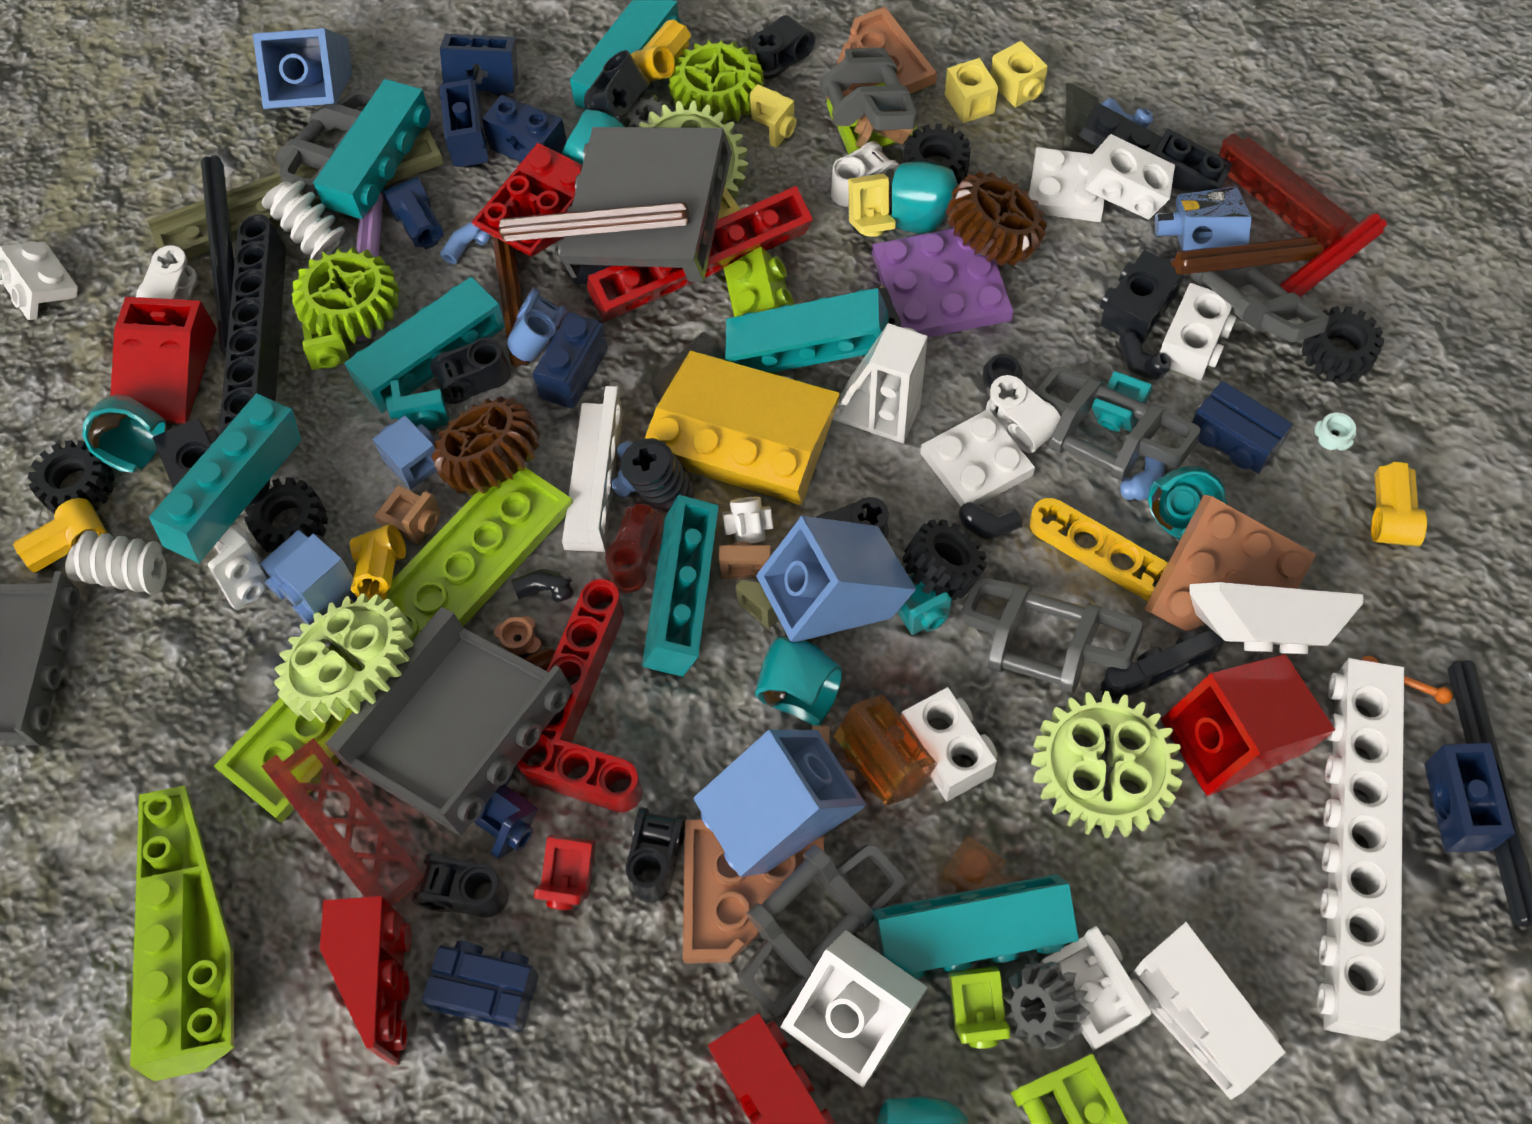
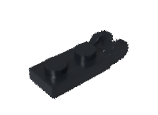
[1100,629,1224,701]

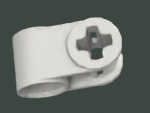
[831,141,900,207]
[136,245,198,300]
[986,375,1061,453]

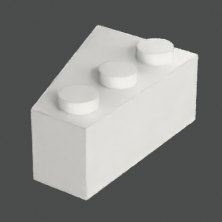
[832,323,928,444]
[1129,922,1286,1100]

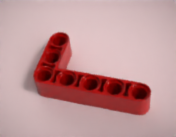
[517,579,643,813]

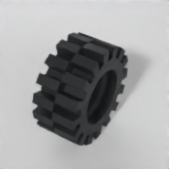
[904,124,971,185]
[1302,306,1384,383]
[28,440,115,514]
[244,477,328,553]
[903,519,987,600]

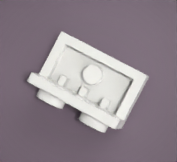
[0,241,78,320]
[208,521,268,610]
[1041,926,1151,1051]

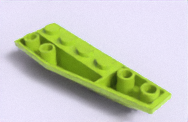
[130,785,234,1081]

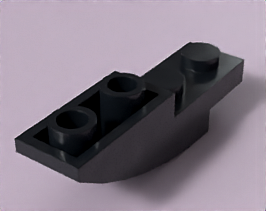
[1079,102,1233,192]

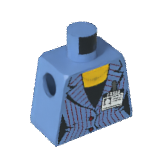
[1155,187,1251,250]

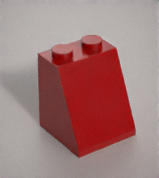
[1161,654,1336,796]

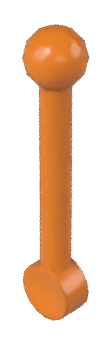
[1361,656,1453,704]

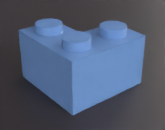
[260,530,357,625]

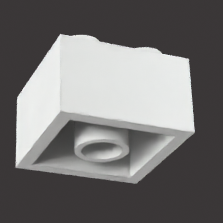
[781,930,928,1087]

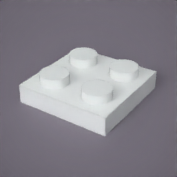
[1029,147,1104,222]
[920,409,1035,506]

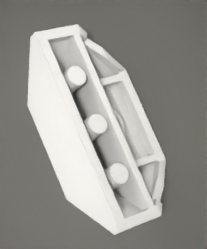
[1189,582,1363,654]

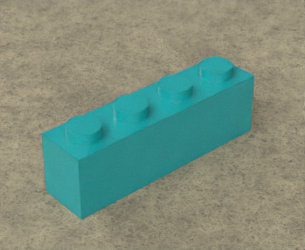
[570,0,681,116]
[313,79,431,220]
[344,277,505,414]
[725,288,889,373]
[149,393,302,564]
[642,495,719,677]
[872,874,1079,979]

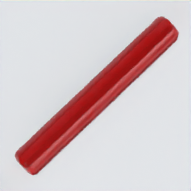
[1279,213,1387,297]

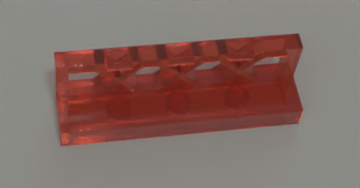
[1219,133,1359,251]
[261,738,424,906]

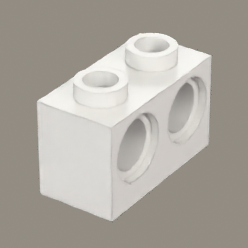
[1085,134,1175,220]
[1159,283,1237,380]
[900,687,998,802]

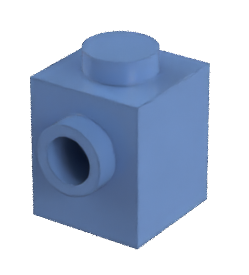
[372,416,437,490]

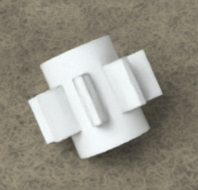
[722,497,774,543]

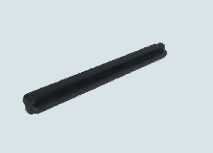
[201,155,234,356]
[1448,660,1532,927]

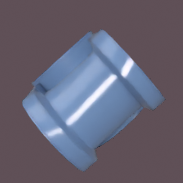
[507,287,568,362]

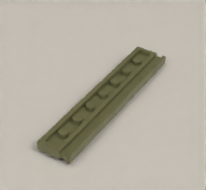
[147,126,444,260]

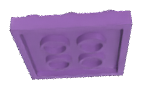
[872,228,1014,337]

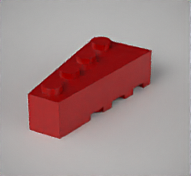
[708,1013,836,1124]

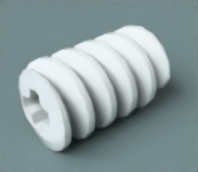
[261,180,345,261]
[65,531,167,595]

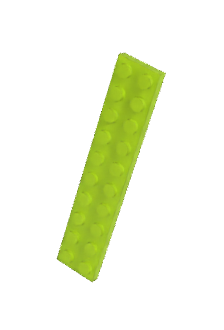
[214,467,573,823]

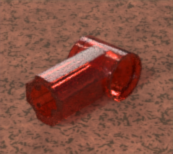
[605,503,662,593]

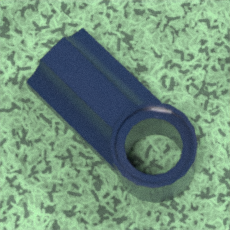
[383,177,444,249]

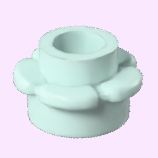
[1314,412,1356,451]

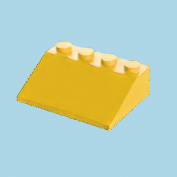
[644,351,841,506]

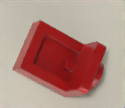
[534,834,596,910]

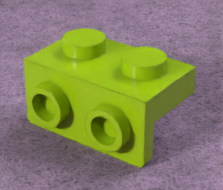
[724,247,794,317]

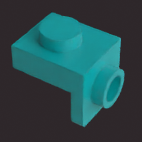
[1092,371,1153,432]
[386,379,450,430]
[897,574,952,636]

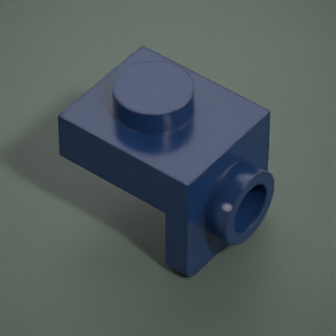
[474,784,538,859]

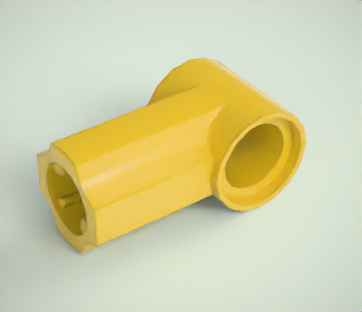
[631,19,691,82]
[1371,462,1427,547]
[13,498,107,573]
[350,524,406,600]

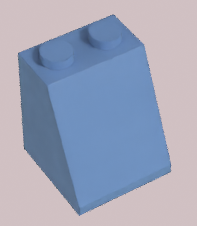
[253,28,352,109]
[756,516,916,642]
[693,730,867,877]

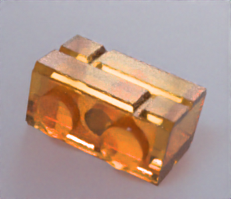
[834,695,937,806]

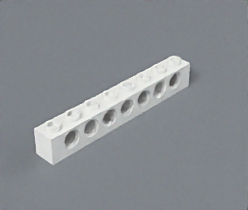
[1317,658,1404,1041]

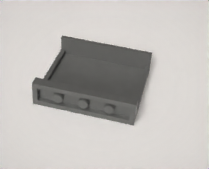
[558,127,732,282]
[0,571,80,746]
[326,607,573,836]

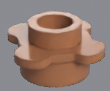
[494,616,542,656]

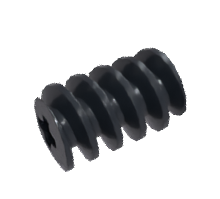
[620,438,694,512]

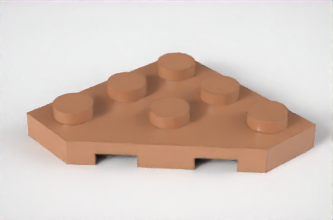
[827,6,937,99]
[1144,495,1316,632]
[683,819,824,963]

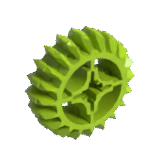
[669,39,764,125]
[292,246,400,344]

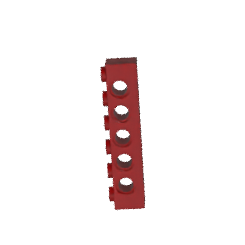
[587,186,813,323]

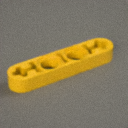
[1029,498,1168,602]

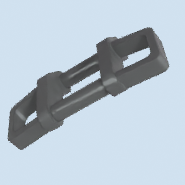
[820,48,917,130]
[275,90,374,196]
[1192,266,1329,342]
[1036,366,1200,481]
[962,577,1143,694]
[739,845,906,1017]

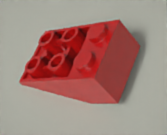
[471,143,583,257]
[110,297,217,424]
[320,896,412,1065]

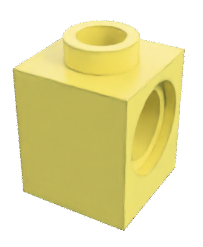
[990,41,1048,108]
[945,58,998,124]

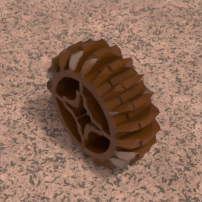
[945,171,1047,266]
[431,396,541,496]

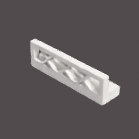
[562,386,623,552]

